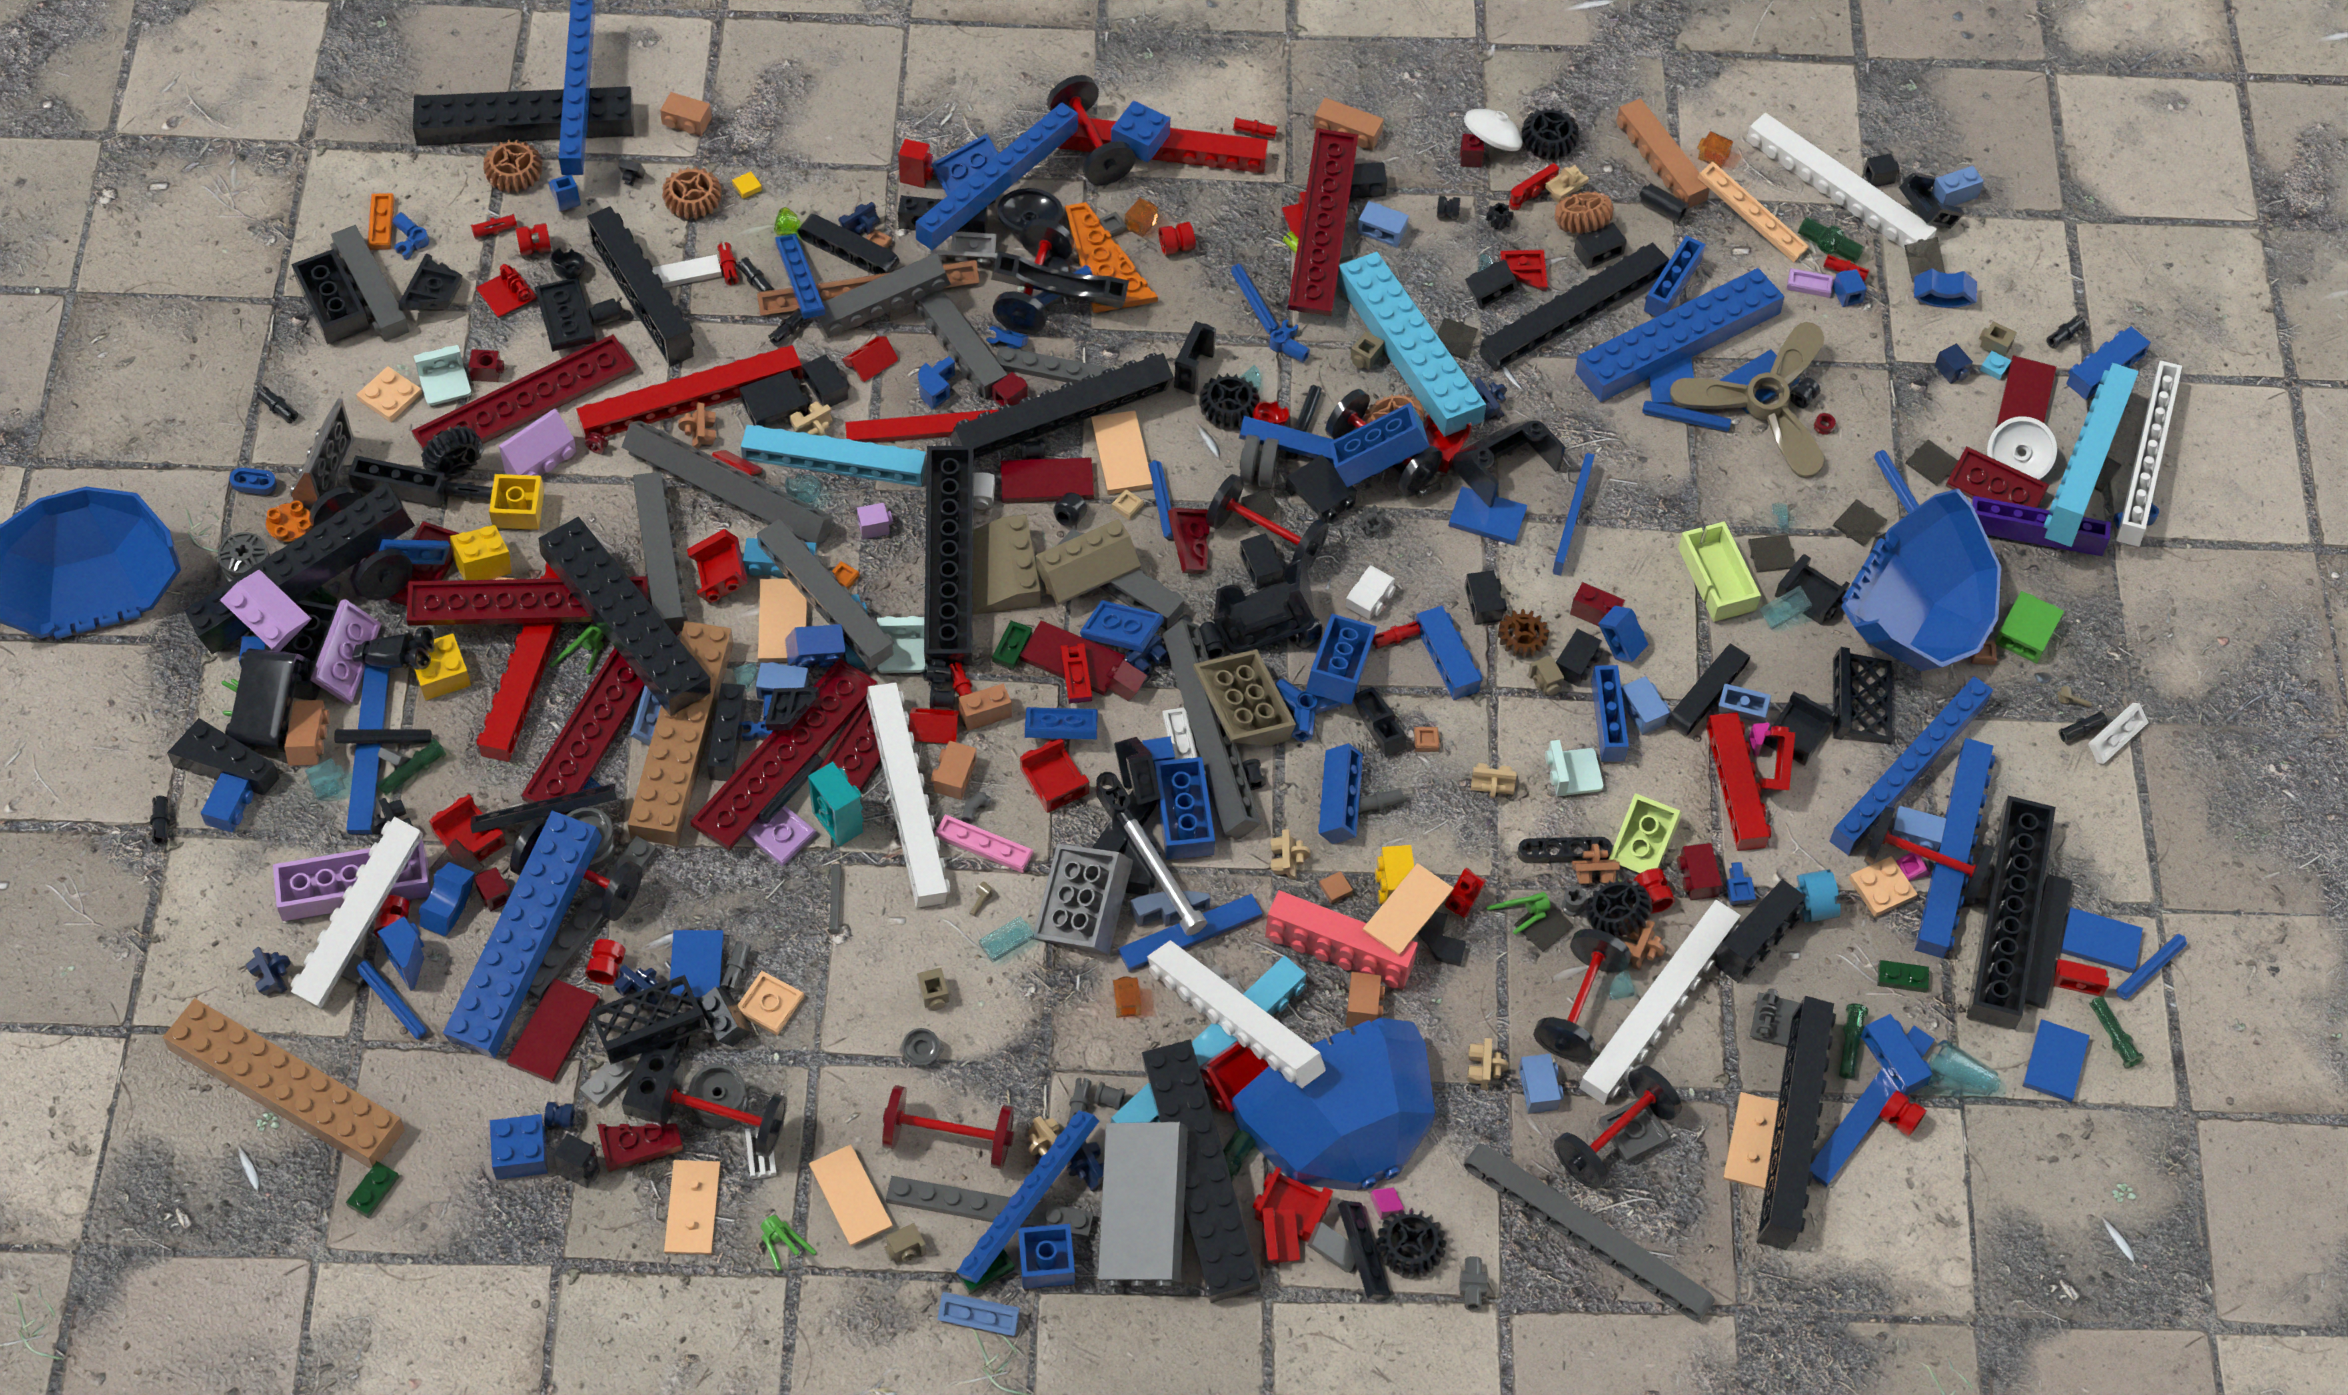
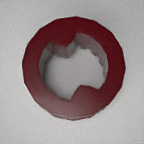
[1814,413,1836,435]
[585,432,609,454]

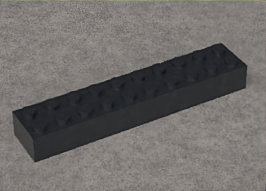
[413,86,634,146]
[949,353,1174,459]
[924,446,974,666]
[184,482,415,655]
[538,516,711,716]
[1966,795,2056,1030]
[1756,996,1836,1250]
[1142,1039,1261,1303]

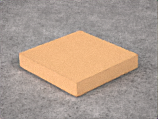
[737,971,804,1036]

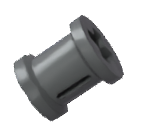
[1561,886,1586,917]
[1094,1082,1125,1111]

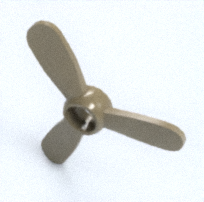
[1670,322,1825,478]

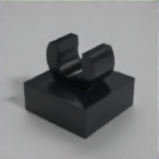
[618,159,645,186]

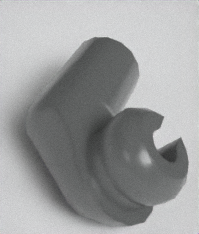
[961,792,991,823]

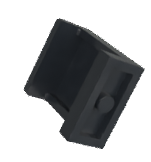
[1899,172,1965,229]
[1174,321,1216,395]
[739,370,810,428]
[1285,454,1357,522]
[1775,553,1850,625]
[1763,691,1835,766]
[1114,737,1161,805]

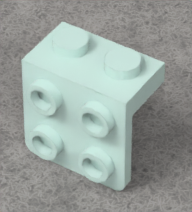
[414,345,471,406]
[877,616,925,673]
[1545,740,1603,796]

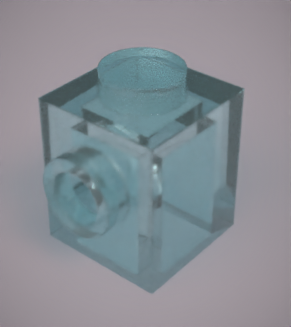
[305,758,346,801]

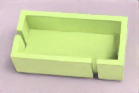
[1678,521,1761,622]

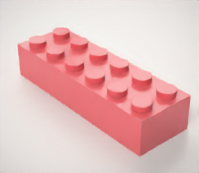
[1265,890,1418,990]

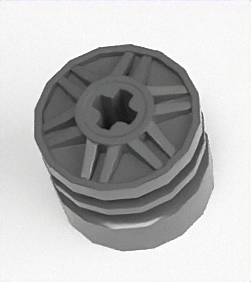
[218,532,270,583]

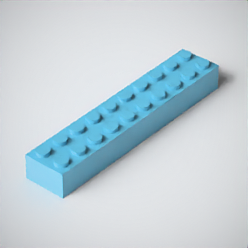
[1337,252,1486,437]
[2044,363,2139,547]

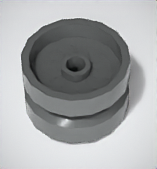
[1239,434,1279,489]
[566,807,616,871]
[689,1064,748,1129]

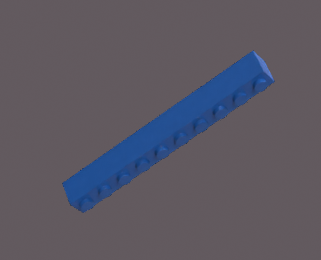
[558,0,596,175]
[916,103,1078,251]
[1829,676,1993,856]
[1914,738,1996,958]

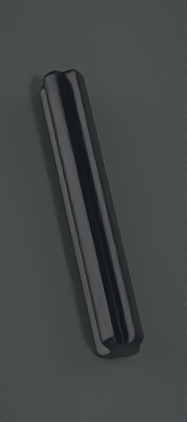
[1285,385,1322,460]
[334,729,432,744]
[758,754,823,824]

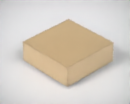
[1112,489,1144,520]

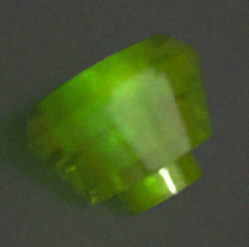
[774,207,800,236]

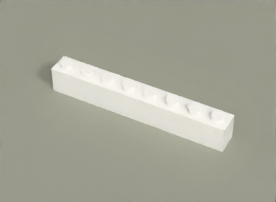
[291,817,423,1009]

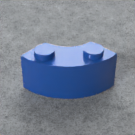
[1914,268,1977,308]
[419,862,475,937]

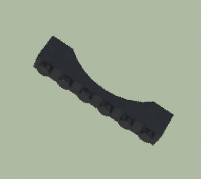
[991,251,1129,309]

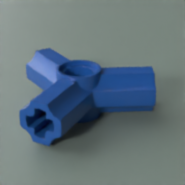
[1275,679,1342,742]

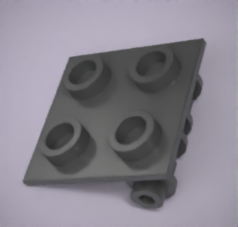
[1750,989,1800,1046]

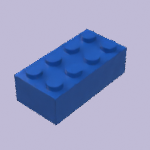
[1329,402,1429,487]
[1306,613,1377,705]
[1154,757,1215,860]

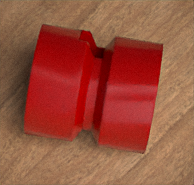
[1158,221,1196,256]
[516,223,552,256]
[1633,868,1675,914]
[374,895,410,938]
[585,939,626,985]
[1879,1090,1927,1137]

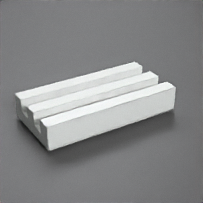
[745,1127,776,1180]

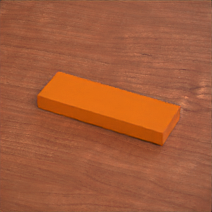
[368,193,395,250]

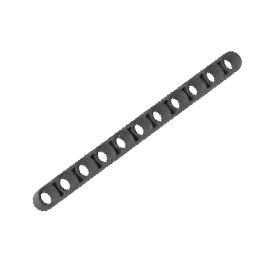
[1463,1143,1715,1322]

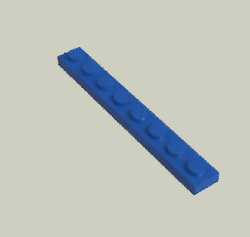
[956,1110,1099,1284]

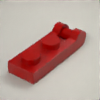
[1509,163,1560,211]
[1060,643,1092,704]

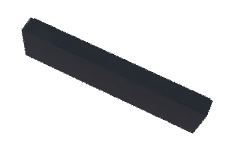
[1337,1200,1391,1300]

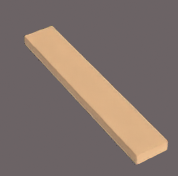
[1697,162,1809,263]

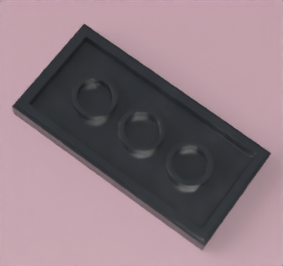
[534,277,596,352]

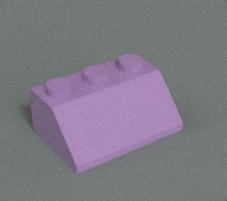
[499,408,577,476]
[220,570,311,651]

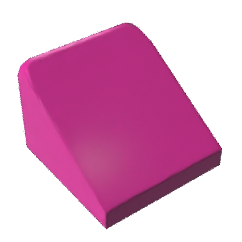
[1749,723,1770,757]
[1896,853,1932,881]
[1370,1187,1404,1220]

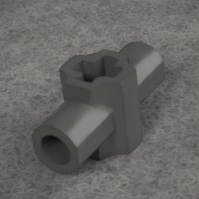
[1459,1256,1487,1311]

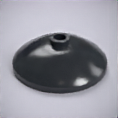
[997,188,1063,234]

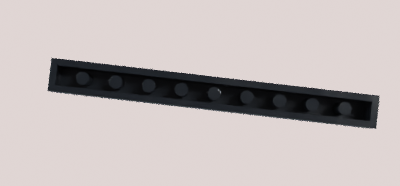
[1479,242,1670,372]

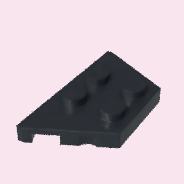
[398,253,463,310]

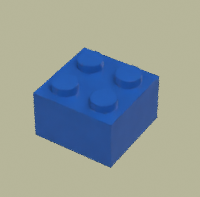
[1111,100,1171,163]
[785,624,845,668]
[490,1114,548,1180]
[1018,1224,1075,1289]

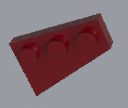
[1168,508,1210,574]
[597,1123,684,1172]

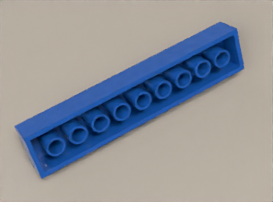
[1575,268,1785,403]
[443,811,602,1059]

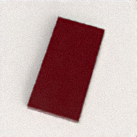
[1995,355,2057,428]
[1946,446,2049,508]
[1001,457,1094,503]
[387,521,459,606]
[1020,620,1125,696]
[818,698,881,793]
[507,978,600,1083]

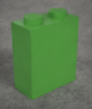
[1995,591,2064,664]

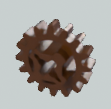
[1498,609,1549,658]

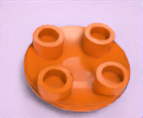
[266,501,312,542]

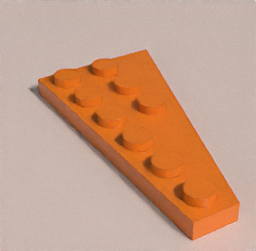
[1065,202,1158,313]

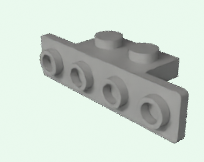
[928,232,1016,265]

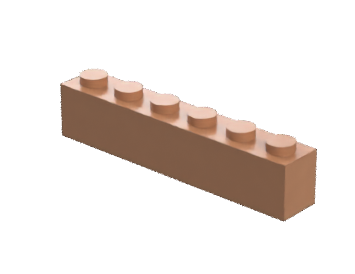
[1616,98,1710,208]

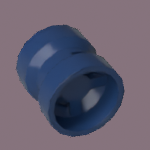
[544,1101,575,1129]

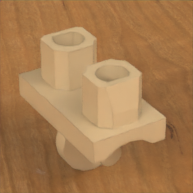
[1545,165,1589,203]
[790,401,832,436]
[1471,763,1517,798]
[1271,829,1310,879]
[1467,1038,1509,1090]
[1028,1116,1059,1156]

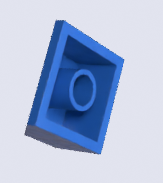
[378,917,425,991]

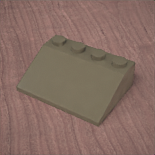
[973,514,1041,615]
[1193,649,1296,746]

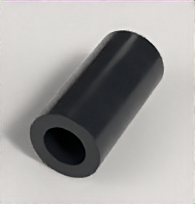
[1639,183,1689,223]

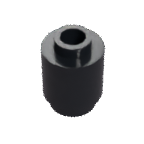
[589,298,624,326]
[1199,622,1225,658]

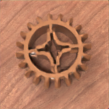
[483,139,543,193]
[662,166,722,220]
[1554,191,1614,234]
[1364,393,1425,425]

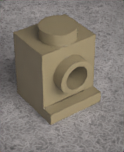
[1979,321,2017,357]
[1350,331,1385,369]
[1528,655,1564,696]
[917,968,949,1010]
[884,1223,926,1263]

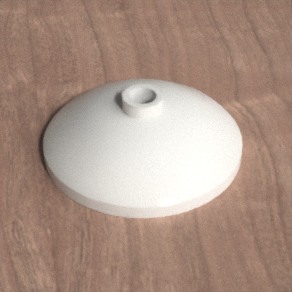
[1464,109,1523,151]
[1987,417,2057,480]

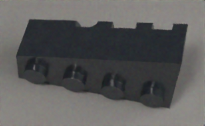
[167,718,280,796]

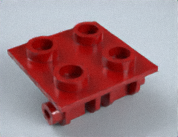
[476,264,537,318]

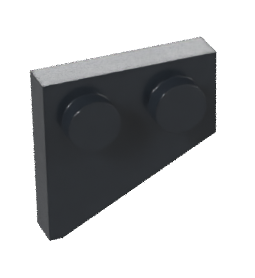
[765,687,820,731]

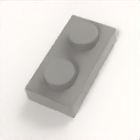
[579,1060,634,1108]

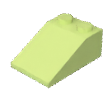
[1608,793,1682,873]

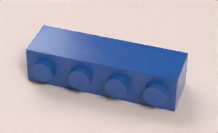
[1644,235,1706,317]
[2066,326,2151,400]
[1415,605,1483,701]
[1591,665,1629,762]
[1318,743,1363,844]

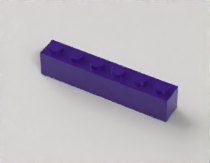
[1971,496,2111,557]

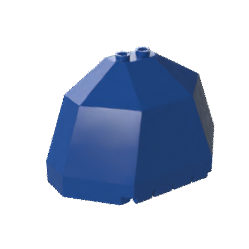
[0,486,181,639]
[1841,488,2001,671]
[1231,1018,1435,1191]

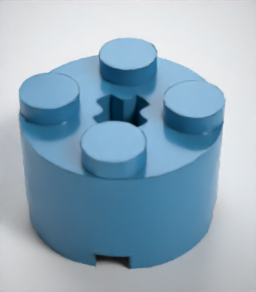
[1796,869,1841,923]

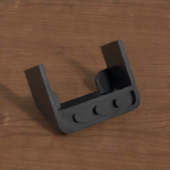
[1452,420,1566,507]

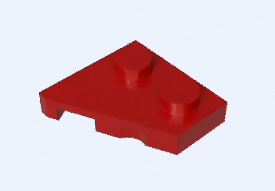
[1500,250,1548,291]

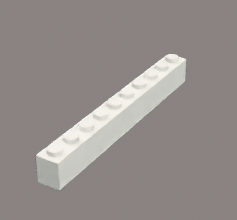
[1746,113,1937,257]
[2117,361,2182,547]
[867,683,950,908]
[1579,900,1741,1105]
[1147,940,1326,1088]

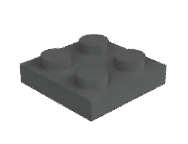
[1599,1097,1670,1164]

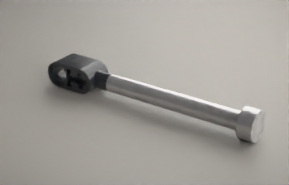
[1096,772,1207,936]

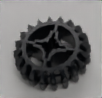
[1521,107,1580,160]
[1199,372,1260,430]
[421,425,484,480]
[1586,878,1653,939]
[1376,1208,1447,1278]

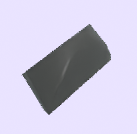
[899,1028,944,1065]

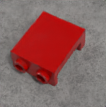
[1424,415,1472,474]
[687,528,748,603]
[1759,726,1795,791]
[1020,739,1090,813]
[429,794,506,870]
[1199,1041,1269,1113]
[1253,1167,1333,1243]

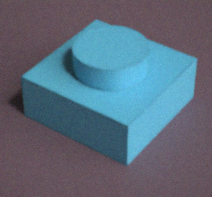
[1980,351,2011,381]

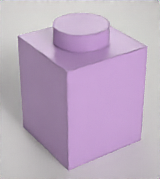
[857,503,893,539]

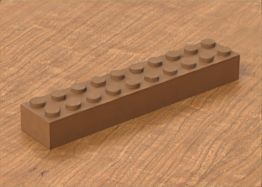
[627,621,734,846]
[163,998,405,1169]

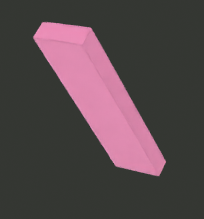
[935,814,1033,873]

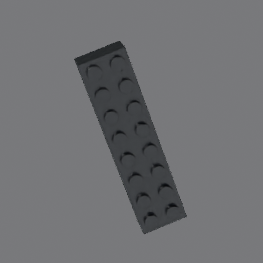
[587,206,695,367]

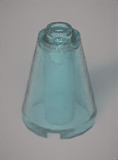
[1927,1040,2000,1096]

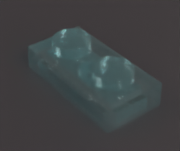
[1759,586,1812,630]
[979,916,1034,963]

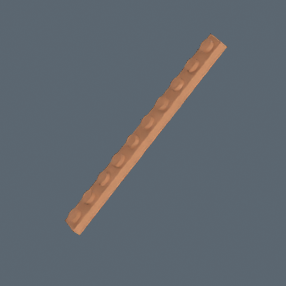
[757,260,980,316]

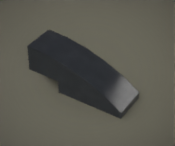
[1353,687,1407,757]

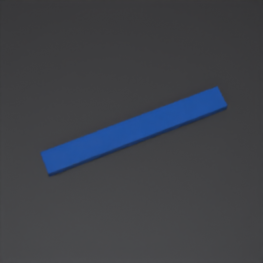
[346,665,391,834]
[1809,1026,1935,1187]

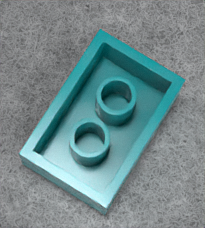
[808,762,864,847]

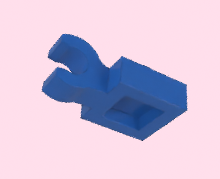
[986,326,1029,349]
[1726,862,1756,905]

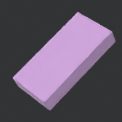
[1786,268,1834,298]

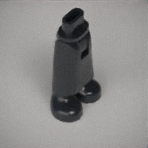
[352,627,434,670]

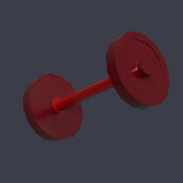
[882,1085,1014,1170]

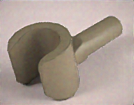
[2058,686,2091,708]
[970,881,993,916]

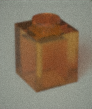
[1697,131,1733,168]
[1125,197,1158,238]
[1112,976,1141,1018]

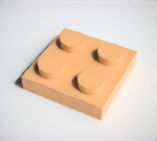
[356,366,422,423]
[1849,856,1918,917]

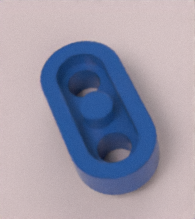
[229,467,277,495]

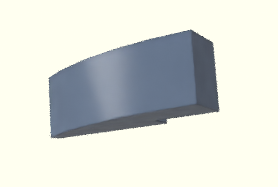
[1131,891,1210,927]

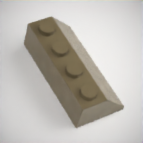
[1036,519,1141,605]

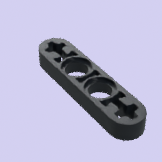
[1517,837,1612,863]

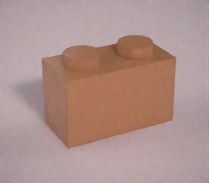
[660,92,712,136]
[958,683,1012,731]
[931,741,977,800]
[1346,972,1385,1027]

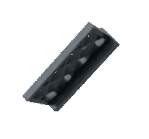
[1833,647,1893,744]
[589,975,707,1065]

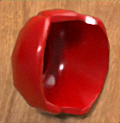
[1253,401,1290,426]

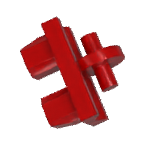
[1444,868,1487,918]

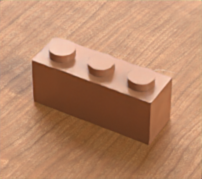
[1314,98,1384,150]
[285,700,330,766]

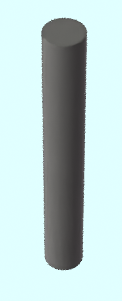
[829,864,842,934]

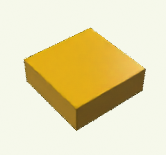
[732,171,762,199]

